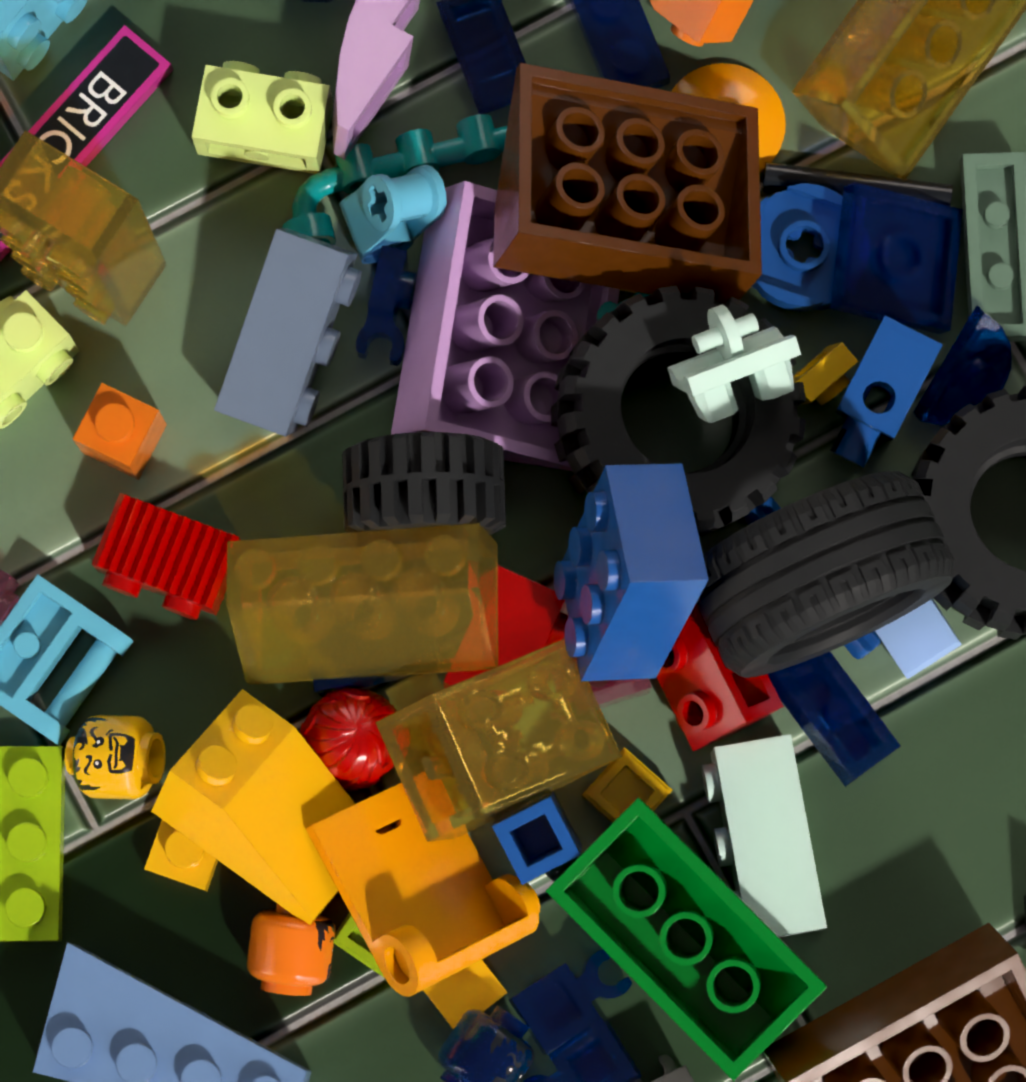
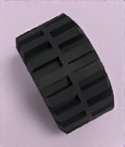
[342,432,506,545]

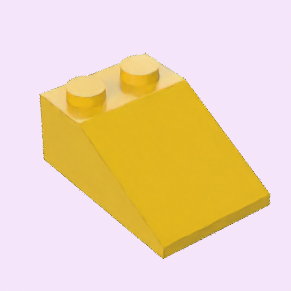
[151,689,356,925]

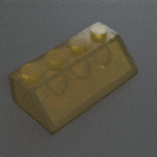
[792,0,1026,179]
[226,523,498,685]

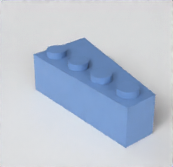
[33,942,311,1082]

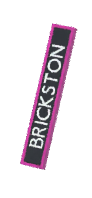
[0,25,173,262]

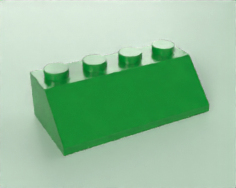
[546,797,828,1081]

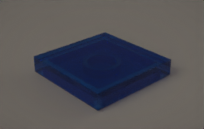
[831,182,963,334]

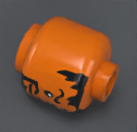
[247,904,336,996]

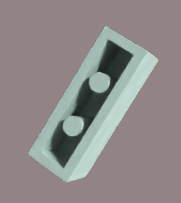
[702,734,827,937]

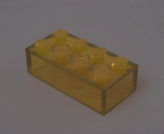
[0,130,167,326]

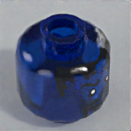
[438,1005,535,1082]

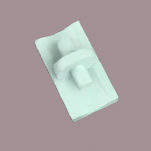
[667,305,801,423]

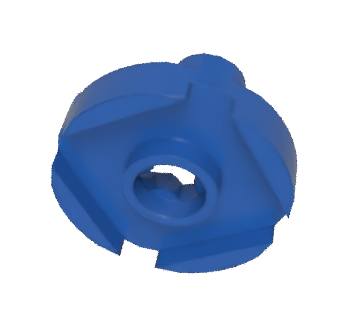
[751,183,868,312]

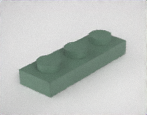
[959,152,1026,343]

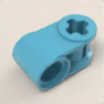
[339,165,447,264]

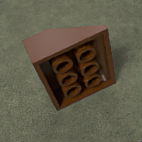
[493,63,762,303]
[763,923,1026,1082]

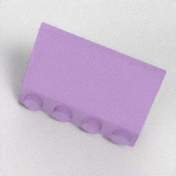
[391,181,620,471]

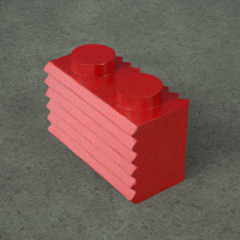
[92,493,244,620]

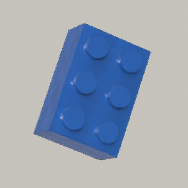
[554,463,709,682]

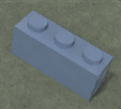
[214,228,362,437]

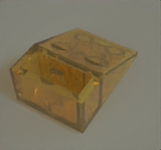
[376,639,622,842]

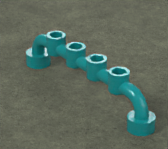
[282,114,507,245]

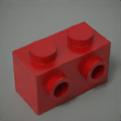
[657,604,784,751]

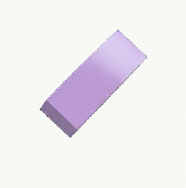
[332,0,420,160]

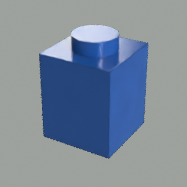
[492,789,583,885]

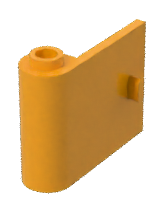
[306,768,540,997]

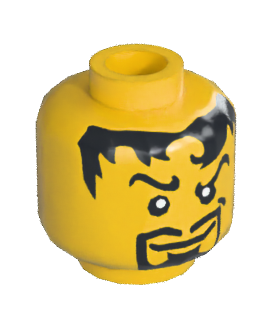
[65,715,166,800]

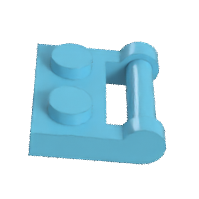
[0,574,133,746]

